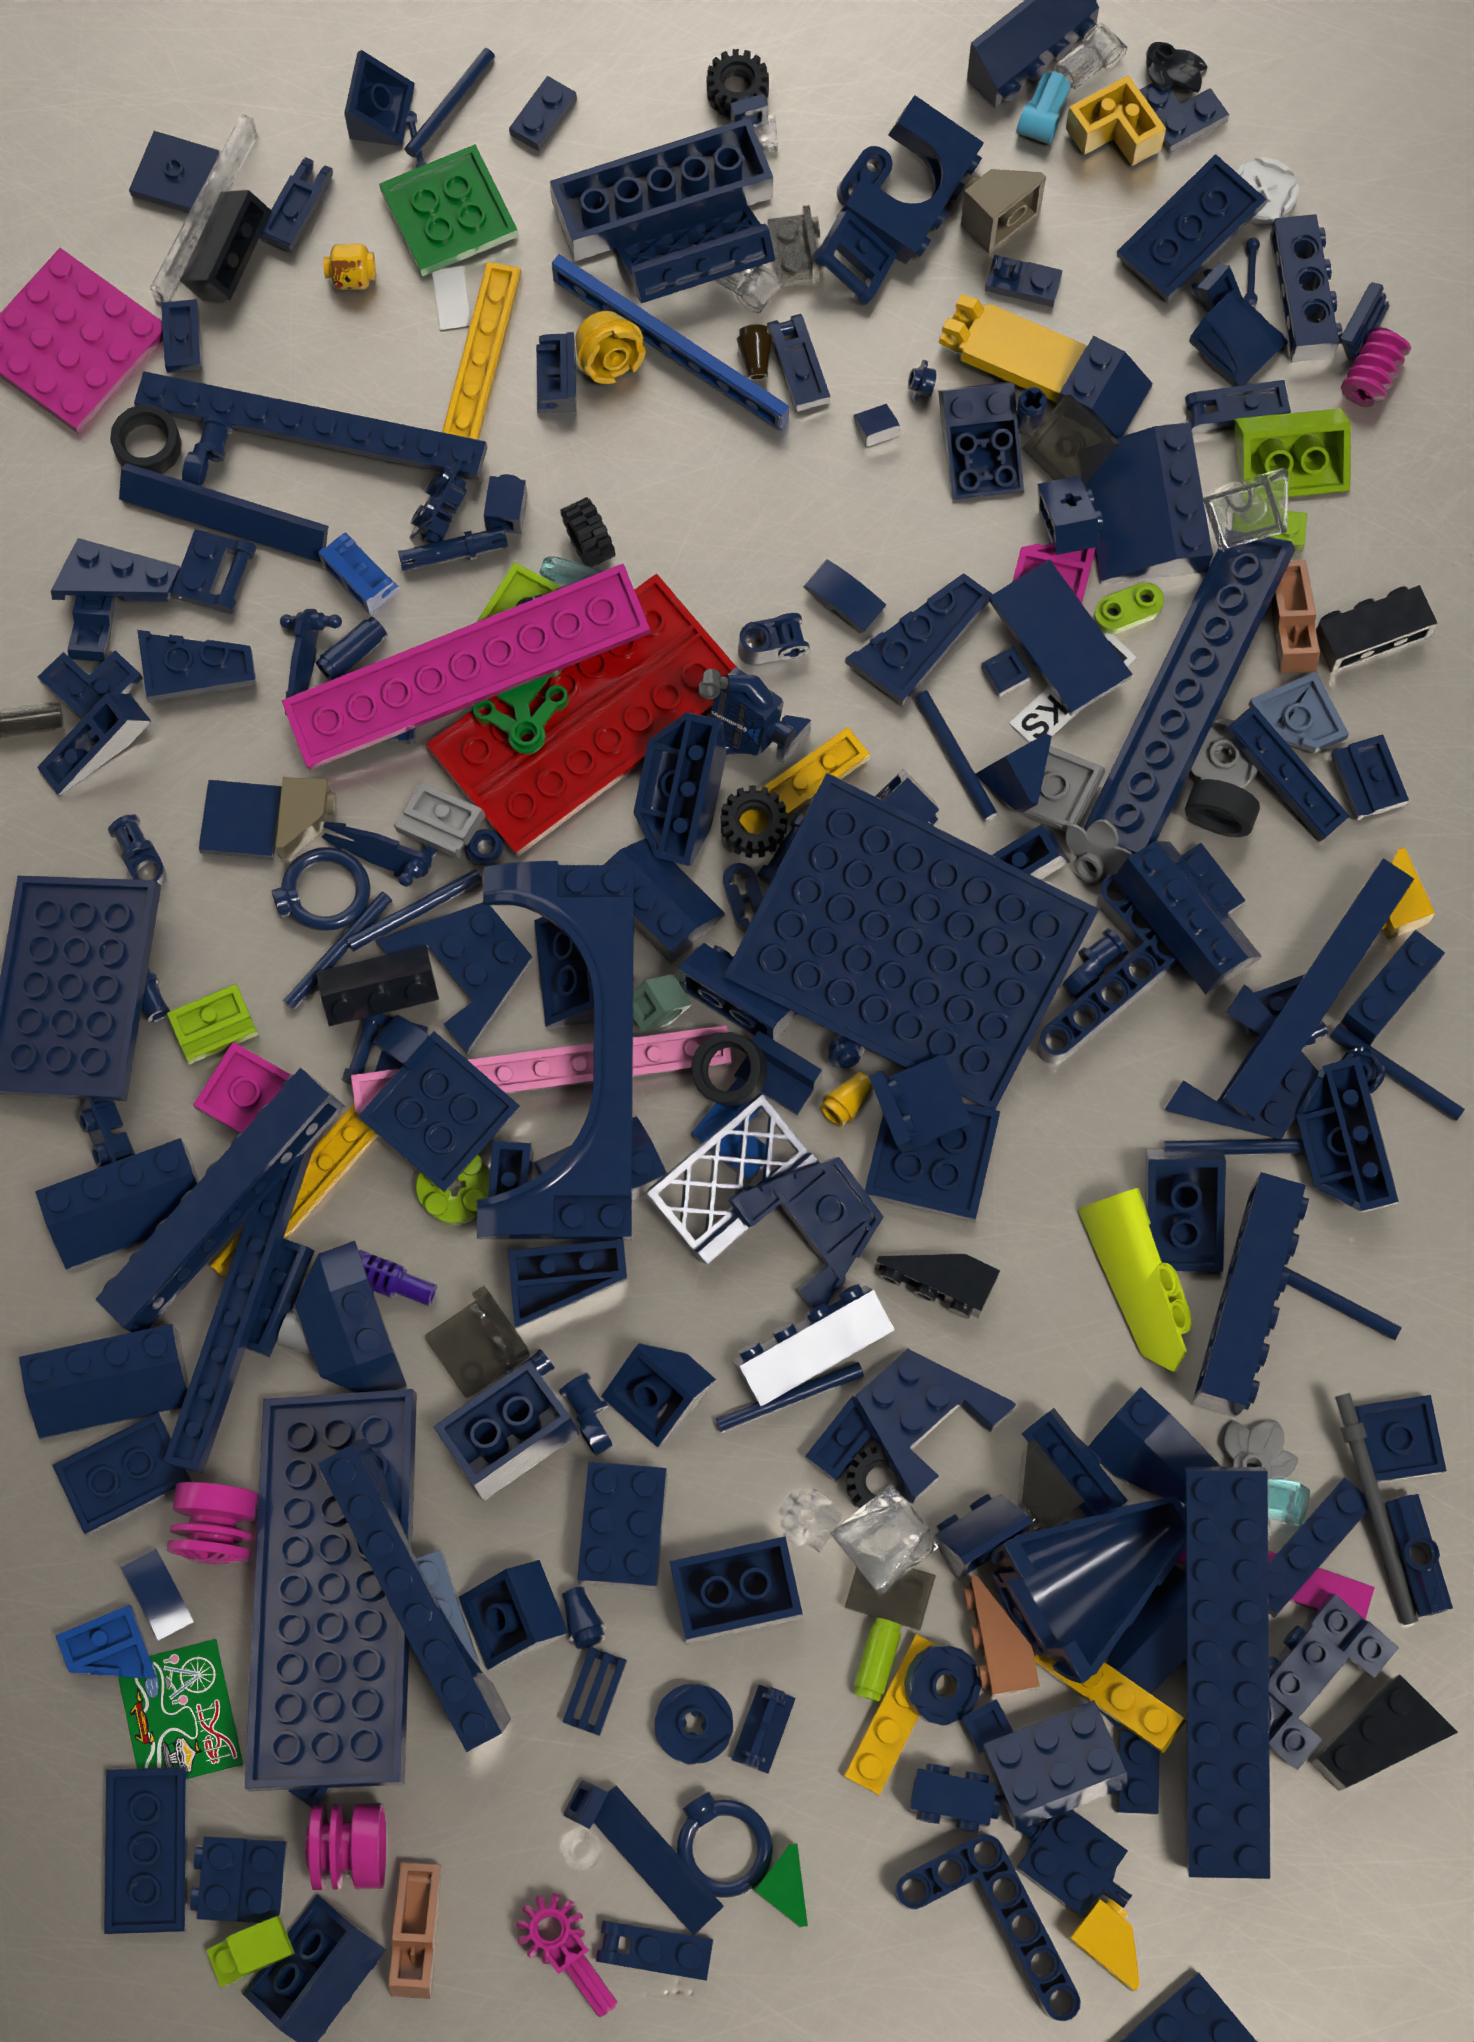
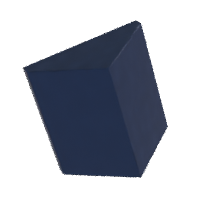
[344,50,415,146]

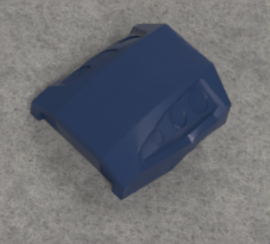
[1189,288,1288,387]

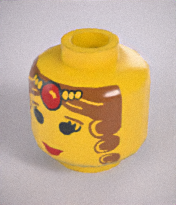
[323,243,376,291]

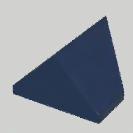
[975,734,1052,813]

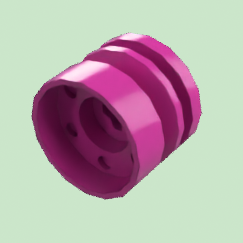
[167,1482,259,1565]
[305,1803,387,1890]

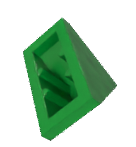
[755,1843,808,1928]

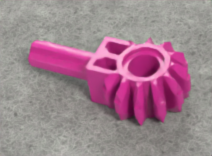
[516,1894,618,2017]

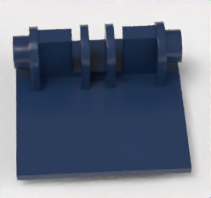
[410,459,467,544]

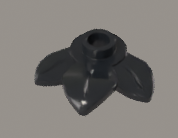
[1146,42,1208,93]

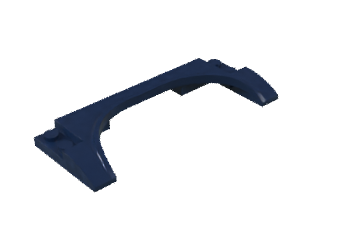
[477,861,635,1240]

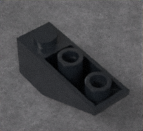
[875,1254,1000,1319]

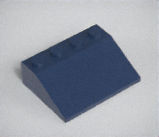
[1079,422,1213,584]

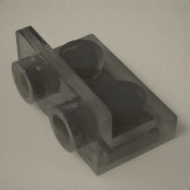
[767,205,825,289]

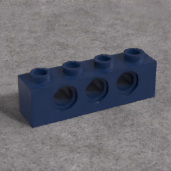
[1270,214,1343,363]

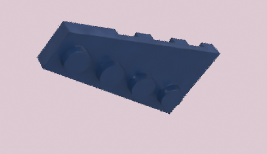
[845,573,993,706]

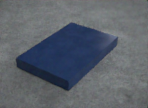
[52,1412,192,1536]

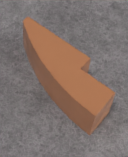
[1271,560,1320,673]
[388,1862,441,1999]

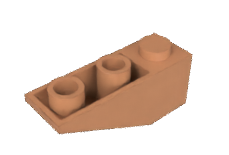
[963,1575,1040,1698]

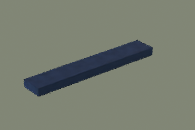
[119,463,329,562]

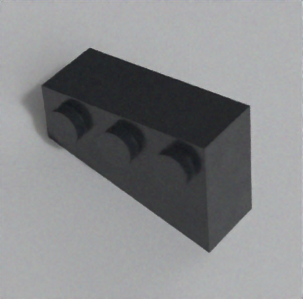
[1310,1674,1458,1791]

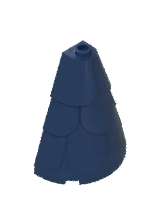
[991,1496,1185,1683]

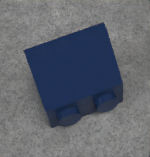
[1056,335,1153,440]
[459,1560,569,1670]

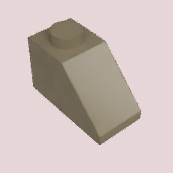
[276,777,337,859]

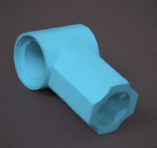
[1016,71,1071,144]

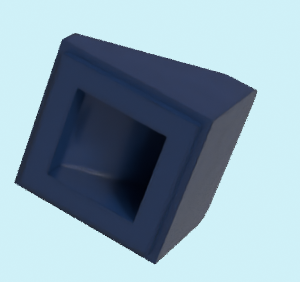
[853,403,900,448]
[777,715,811,762]

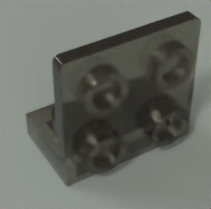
[425,1285,530,1398]

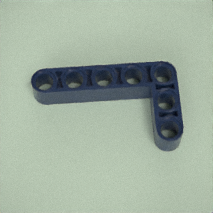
[1037,874,1179,1065]
[895,1834,1081,2021]

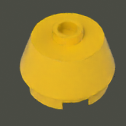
[575,311,646,384]

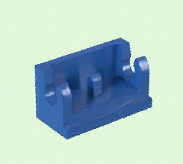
[318,533,400,615]

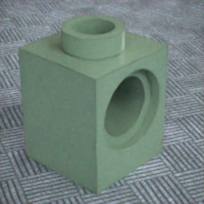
[633,974,692,1032]

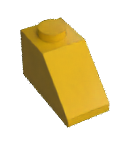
[1381,847,1435,939]
[1067,1899,1140,1991]

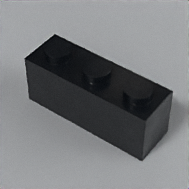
[180,190,272,301]
[1316,585,1438,673]
[317,945,439,1027]

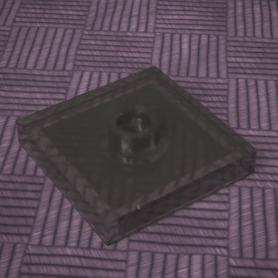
[1022,394,1120,486]

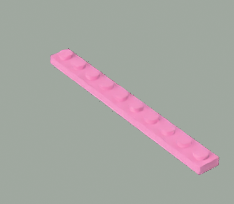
[351,1025,732,1114]

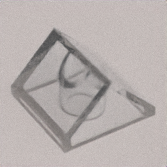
[1202,468,1288,550]

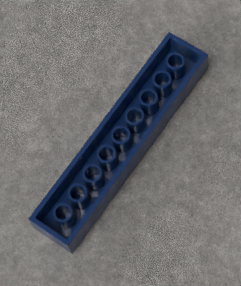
[1184,1467,1270,1879]

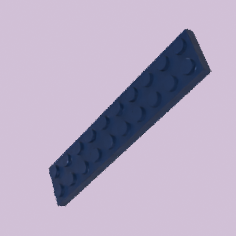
[1083,529,1296,854]

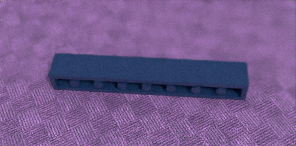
[95,1067,345,1332]

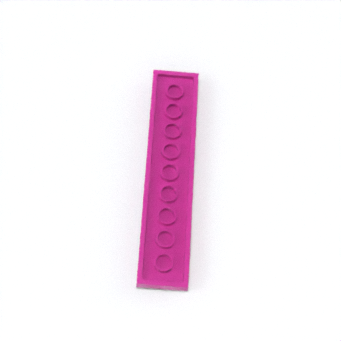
[281,563,651,770]

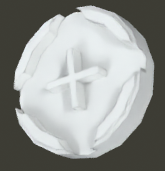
[1235,157,1299,226]

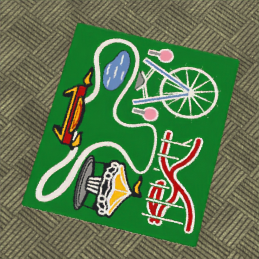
[118,1639,243,1779]

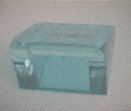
[1268,1479,1310,1527]

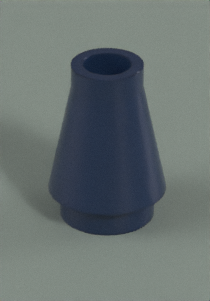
[562,1587,606,1649]

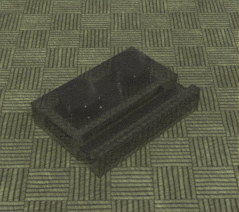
[844,1552,936,1631]

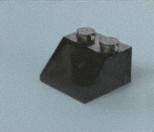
[1017,1439,1084,1533]

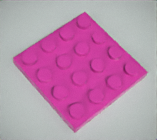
[0,248,163,434]

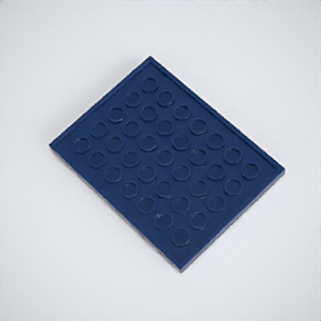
[724,772,1099,1110]

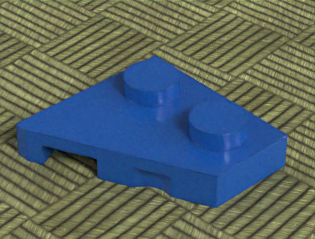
[55,1605,158,1679]

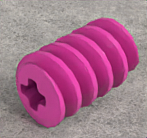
[1341,327,1412,407]

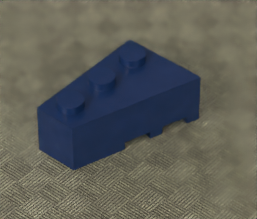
[508,1239,628,1329]

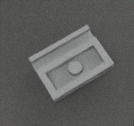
[394,782,486,859]

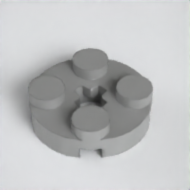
[1189,719,1258,789]

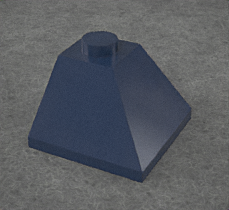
[601,1343,716,1447]

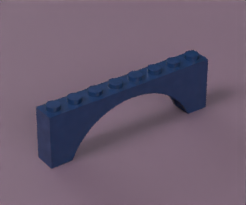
[317,1438,511,1752]

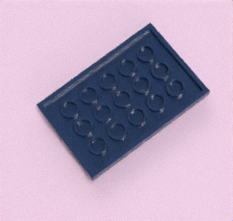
[0,875,161,1101]

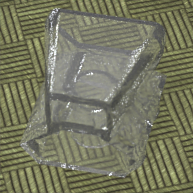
[830,1484,940,1595]

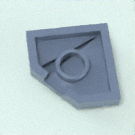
[1248,672,1349,753]

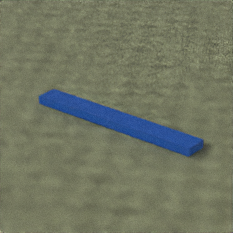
[552,254,789,431]

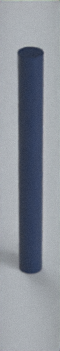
[404,48,495,157]
[915,691,998,821]
[346,869,483,952]
[283,891,393,1011]
[1330,1024,1465,1121]
[1163,1139,1306,1155]
[1284,1266,1402,1341]
[715,1362,864,1433]

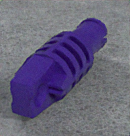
[359,1250,437,1306]

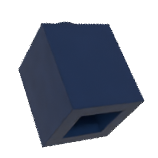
[483,474,528,534]

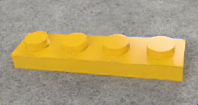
[739,727,870,834]
[844,1634,937,1796]
[1034,1654,1186,1754]

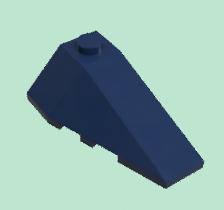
[1088,1387,1222,1504]
[1099,1565,1186,1730]

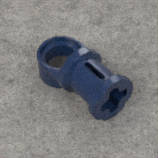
[182,415,234,486]
[108,814,167,886]
[1062,928,1128,1000]
[559,1373,613,1456]

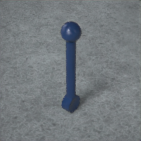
[405,111,427,169]
[1244,237,1260,307]

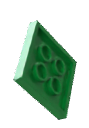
[379,144,519,276]

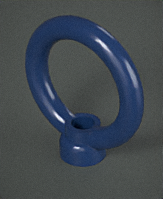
[271,847,371,931]
[677,1791,773,1898]

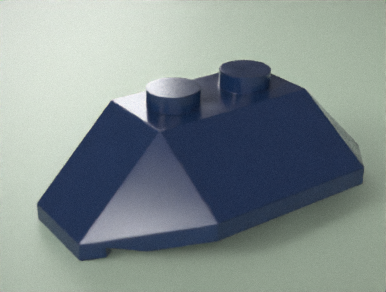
[633,712,726,866]
[1296,1056,1399,1213]
[294,1241,407,1393]

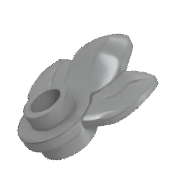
[1066,819,1133,883]
[1223,1420,1298,1480]

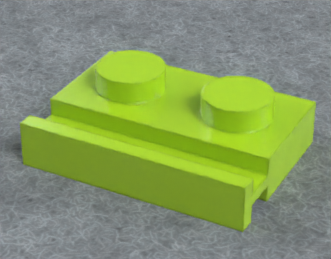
[167,983,259,1065]

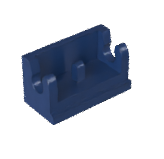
[536,332,577,414]

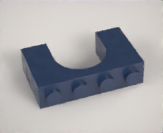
[836,95,984,264]

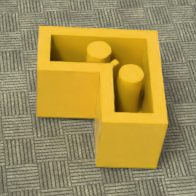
[1065,75,1166,166]

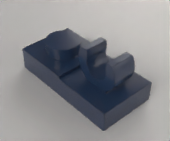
[985,254,1063,307]

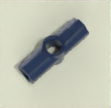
[1384,1494,1453,1618]

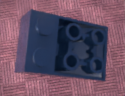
[938,382,1024,500]

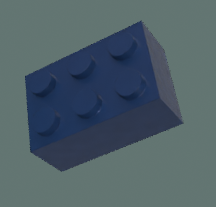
[577,1462,668,1591]
[670,1536,803,1644]
[983,1700,1127,1831]

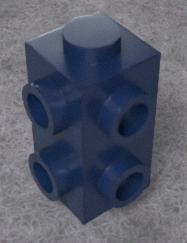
[909,1763,1002,1833]

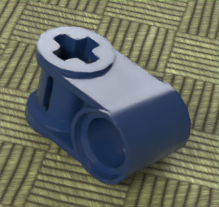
[738,613,810,666]

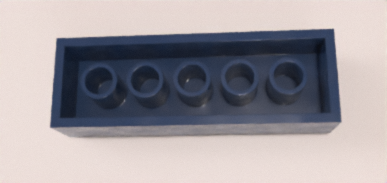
[550,117,773,262]
[1191,1172,1309,1418]

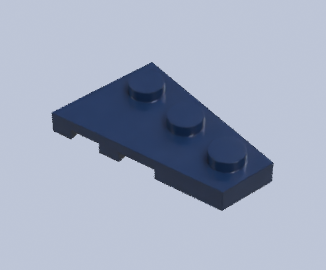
[51,538,180,602]
[137,630,257,702]

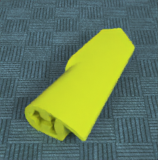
[1078,1187,1192,1372]

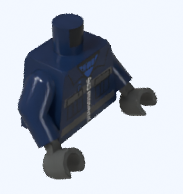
[699,667,796,757]

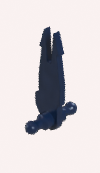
[280,609,342,715]
[322,822,438,887]

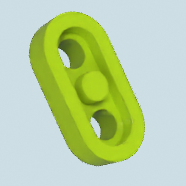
[1094,582,1164,634]

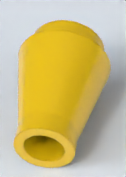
[820,1072,873,1127]

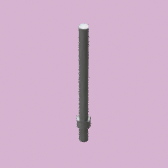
[1335,1393,1419,1625]

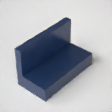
[734,1030,822,1116]

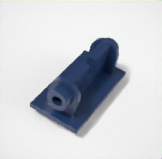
[78,1098,135,1167]
[731,1685,796,1774]

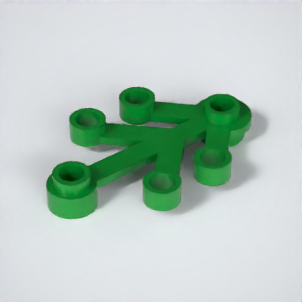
[473,669,569,755]

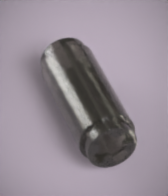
[0,702,64,739]

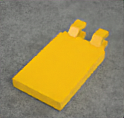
[938,294,1087,403]

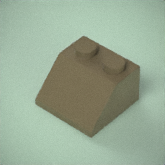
[960,169,1046,254]

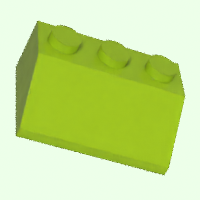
[1235,408,1351,501]

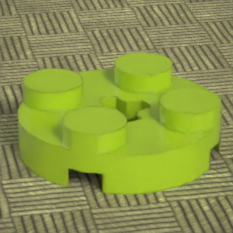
[416,1155,490,1226]

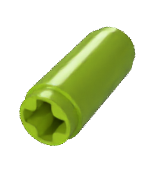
[853,1617,902,1702]

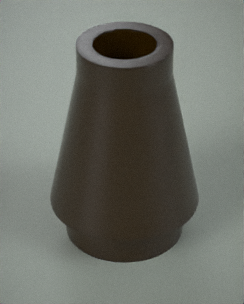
[736,324,772,380]

